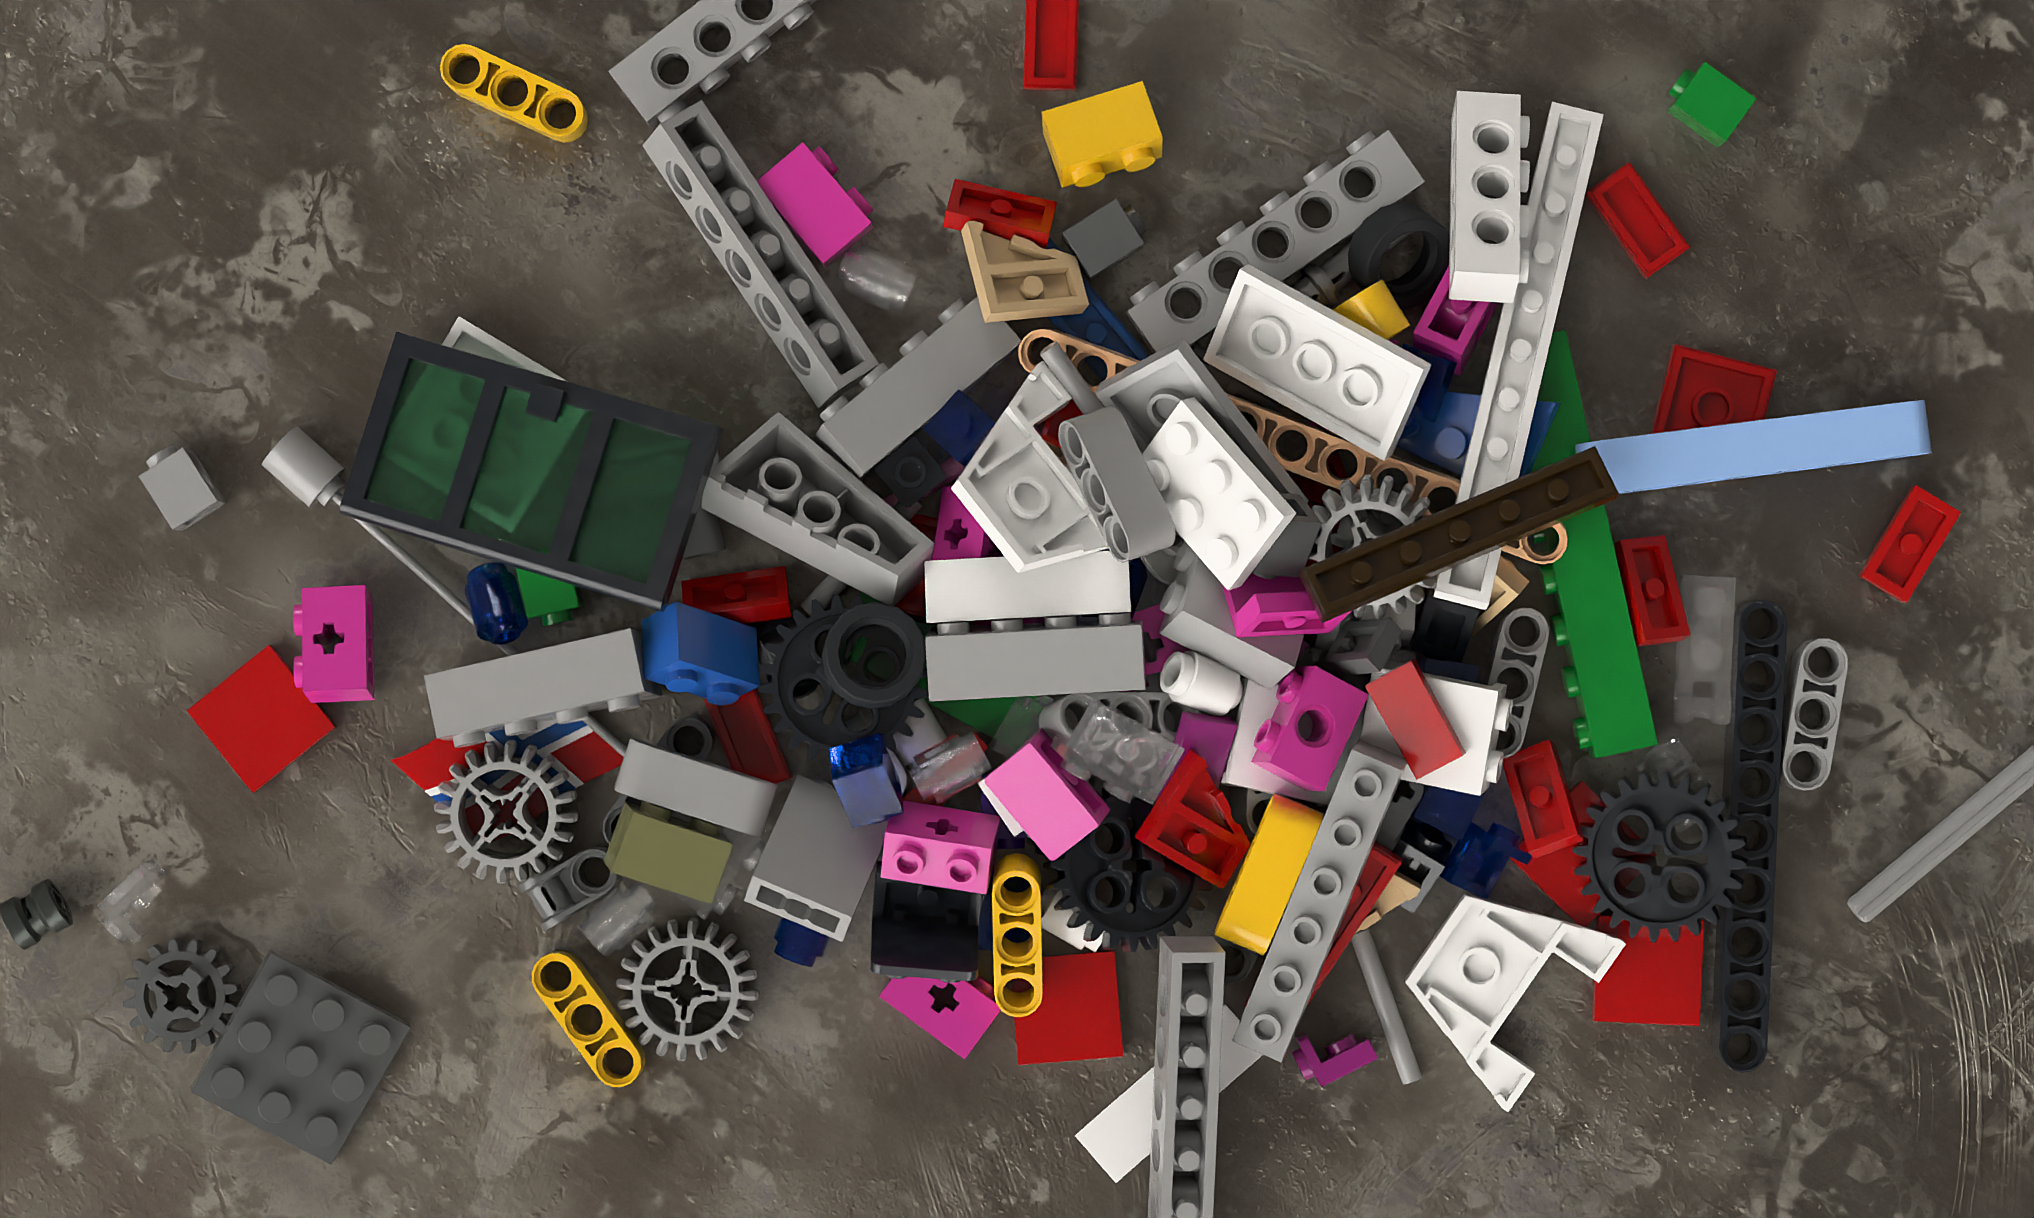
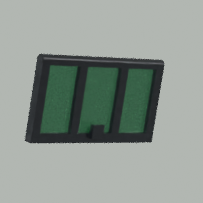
[339,332,724,612]

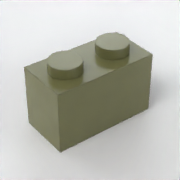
[604,800,733,904]

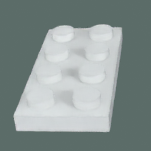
[1203,264,1431,461]

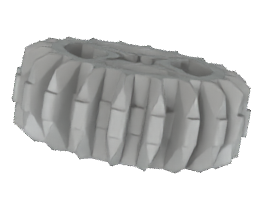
[1308,474,1438,620]
[434,740,579,884]
[616,917,760,1061]

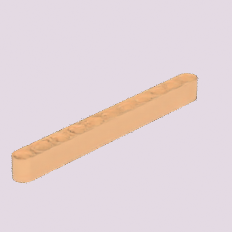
[1018,328,1568,564]

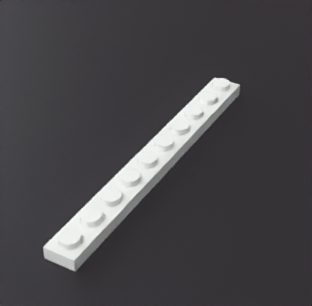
[1433,102,1604,610]

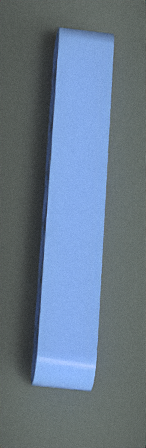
[1575,400,1932,494]

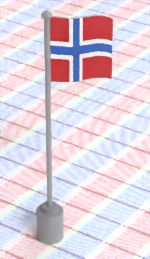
[262,426,627,842]

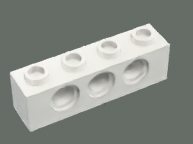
[1449,91,1530,303]

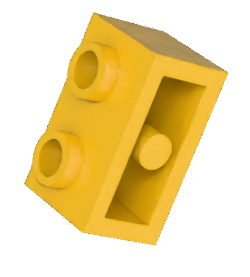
[1042,81,1163,188]

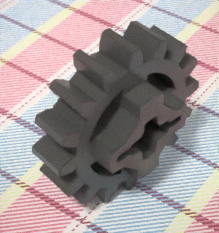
[123,938,241,1054]

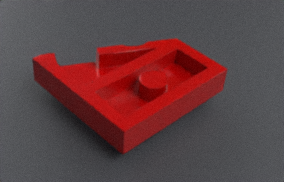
[1135,749,1251,890]

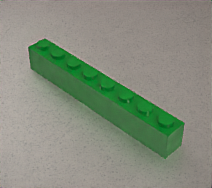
[1530,330,1658,758]

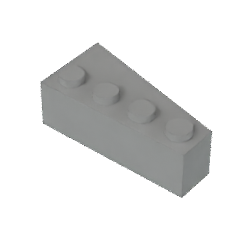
[812,296,1022,483]
[701,412,934,606]
[925,612,1146,701]
[424,628,663,748]

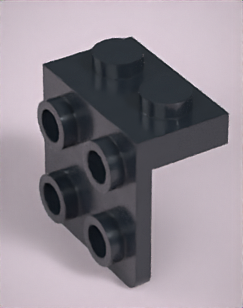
[870,861,982,983]

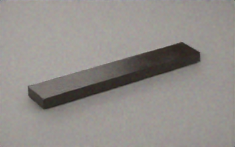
[1299,446,1619,623]

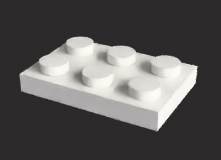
[1142,397,1296,590]

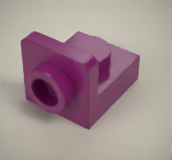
[1291,1032,1378,1087]

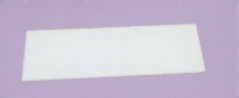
[924,551,1131,623]
[1075,1004,1263,1183]

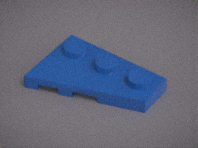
[1396,389,1561,478]

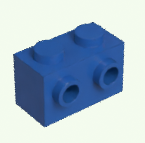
[641,602,760,705]

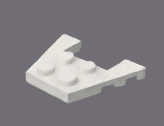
[951,361,1108,573]
[1405,893,1626,1112]

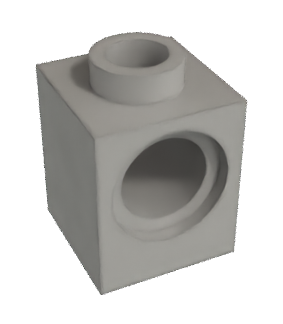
[138,445,226,531]

